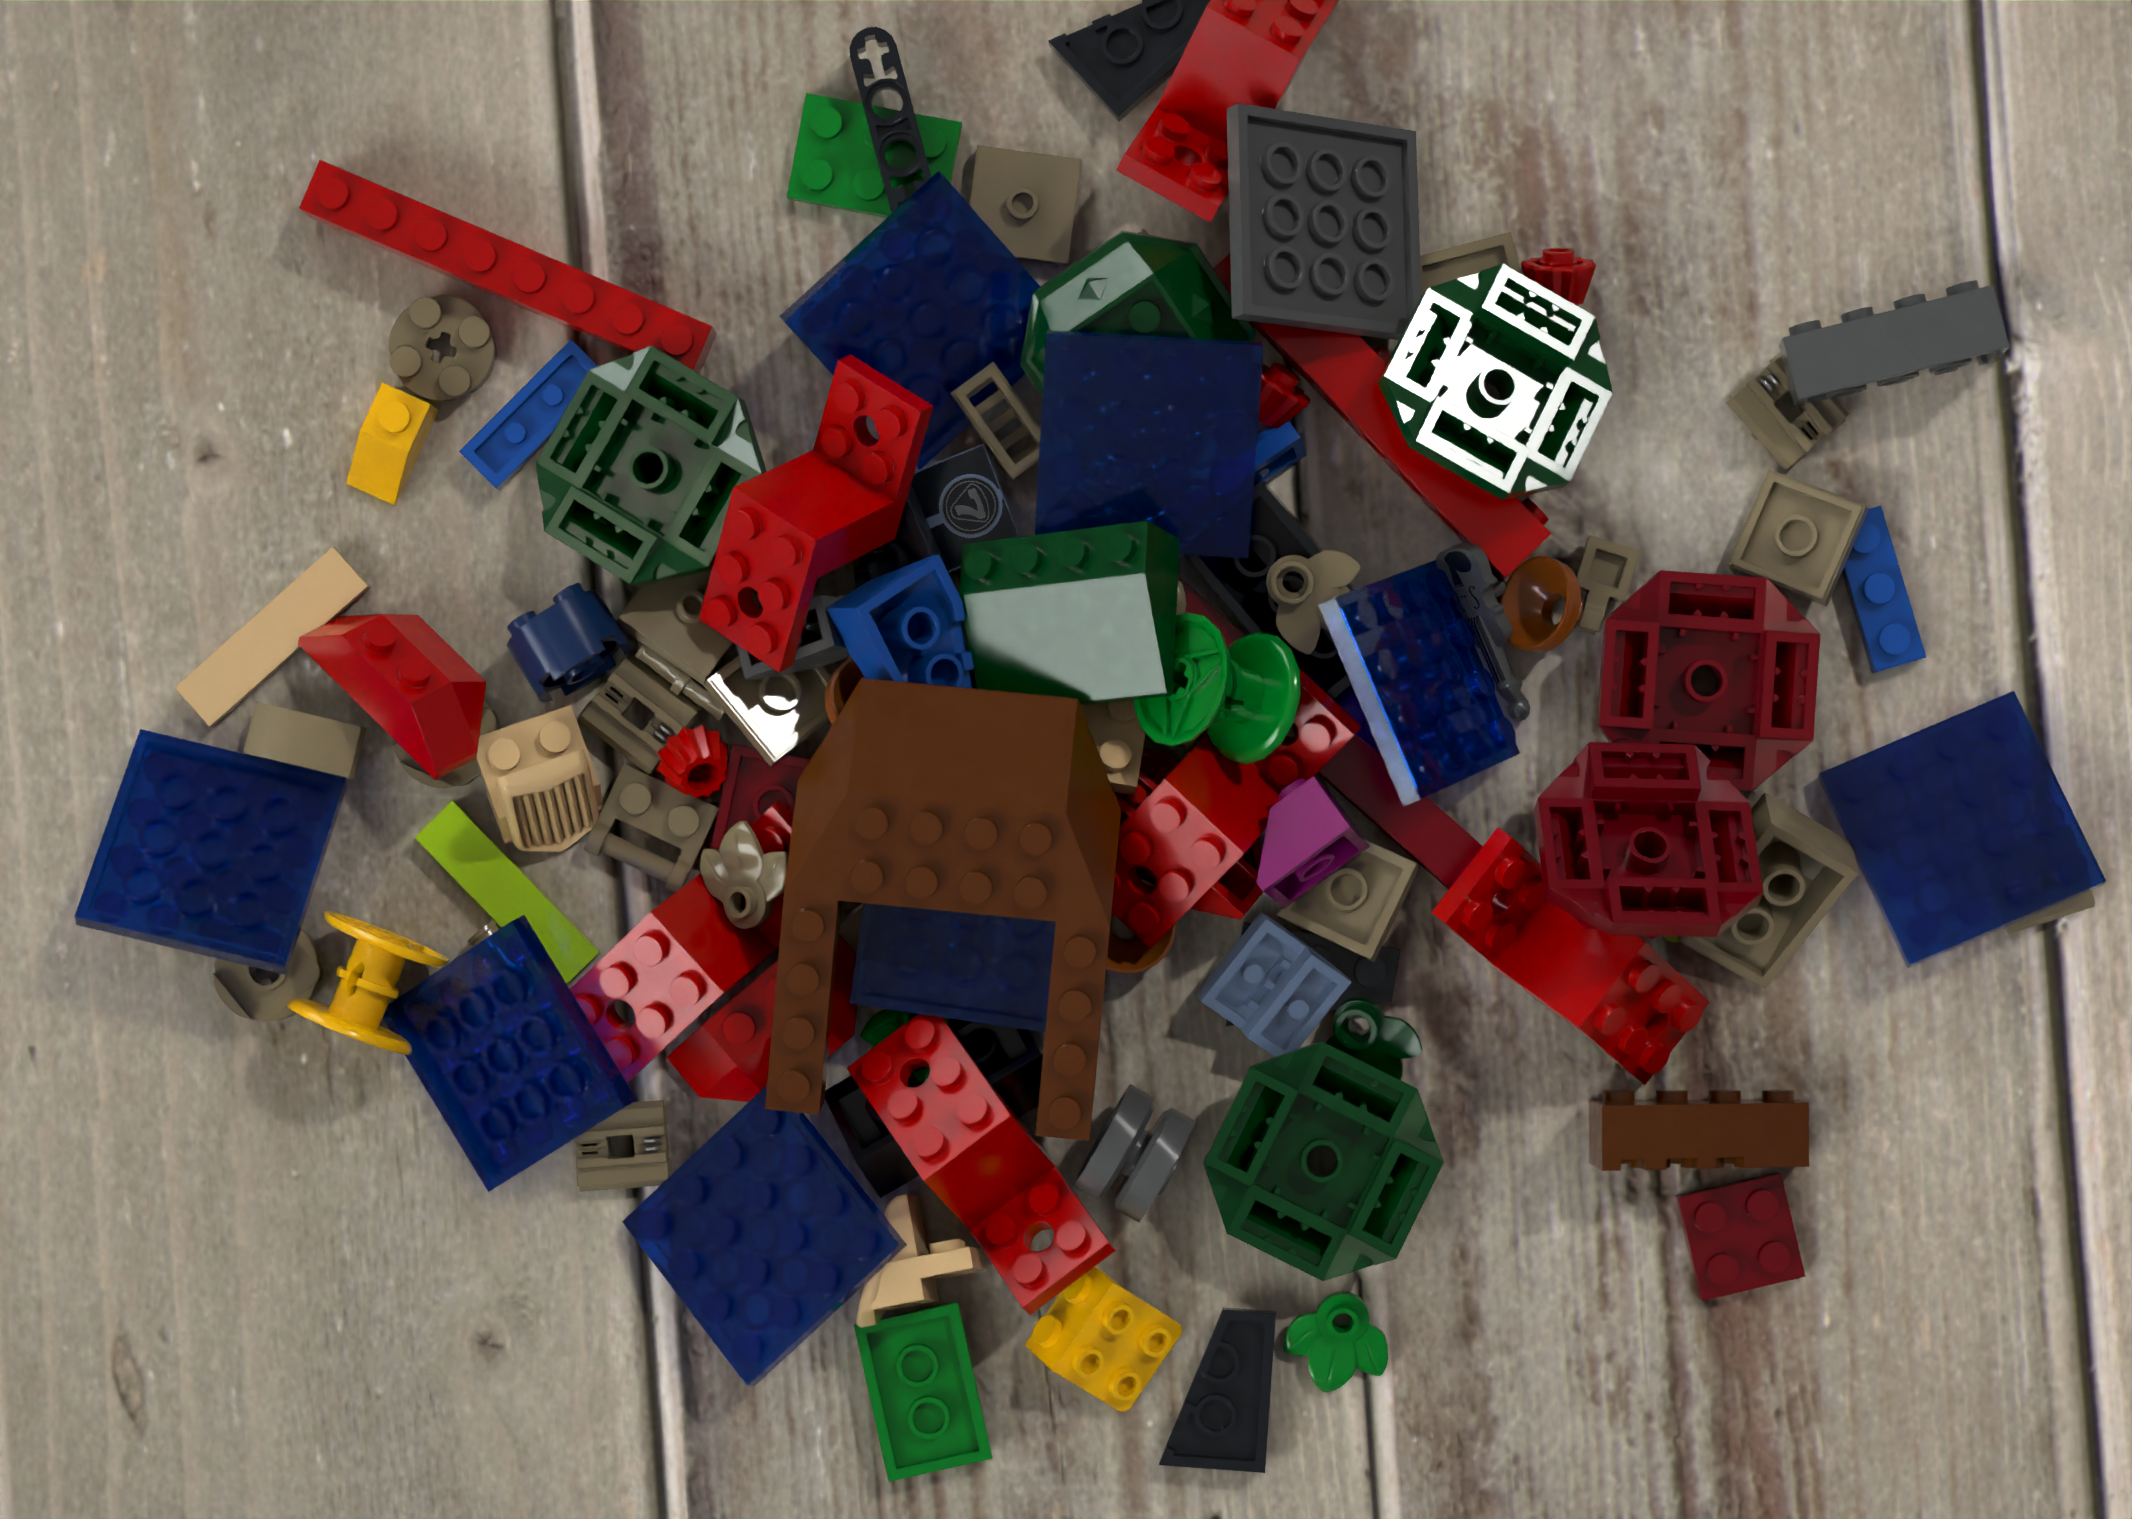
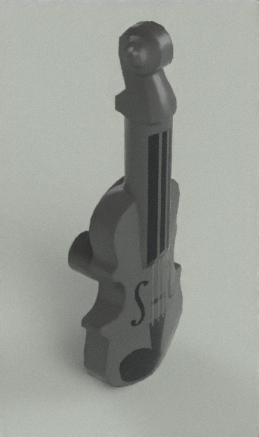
[1435,543,1530,721]

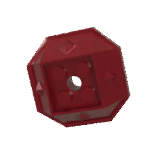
[1597,570,1821,791]
[1534,742,1764,939]

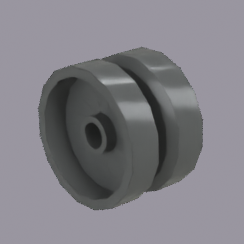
[1073,1084,1196,1222]

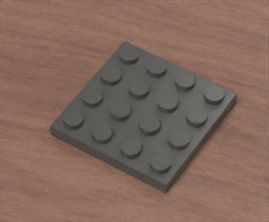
[1227,103,1421,340]

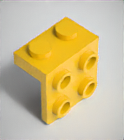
[1025,1265,1182,1412]

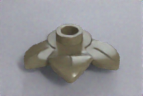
[1266,550,1363,654]
[700,821,789,929]

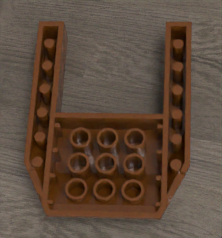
[765,677,1121,1141]

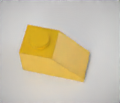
[346,382,439,506]

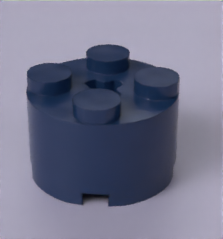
[507,583,632,702]

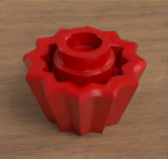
[1521,248,1596,306]
[1242,360,1310,429]
[656,724,728,799]

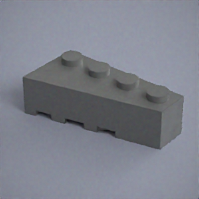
[1779,280,2010,407]

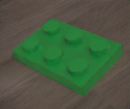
[787,93,962,229]
[854,1301,993,1482]

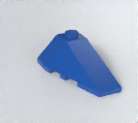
[826,555,974,688]

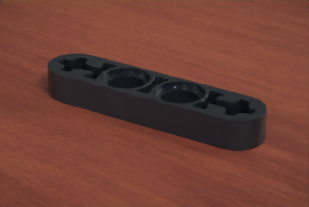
[849,27,938,232]

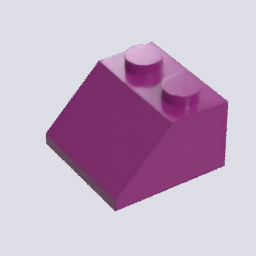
[1256,776,1370,909]

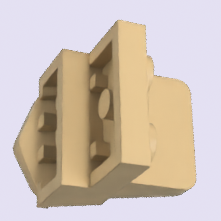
[476,705,604,852]
[856,1194,988,1328]

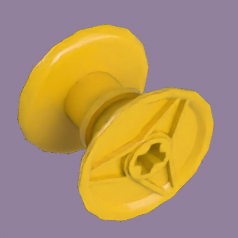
[286,910,450,1055]

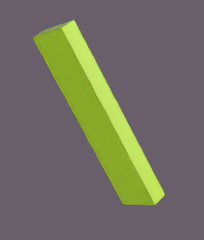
[414,800,601,989]

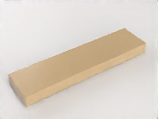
[174,547,370,727]

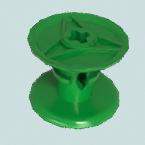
[1134,612,1301,764]

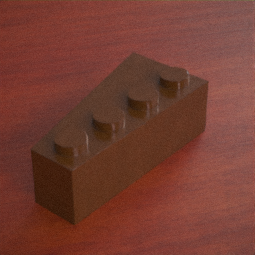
[1589,1089,1809,1171]

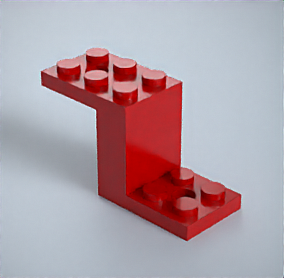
[1116,0,1339,223]
[699,354,933,673]
[1112,668,1361,949]
[552,800,794,1086]
[1431,827,1710,1085]
[847,1004,1116,1315]

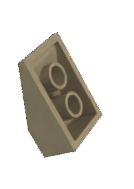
[1678,792,1859,989]

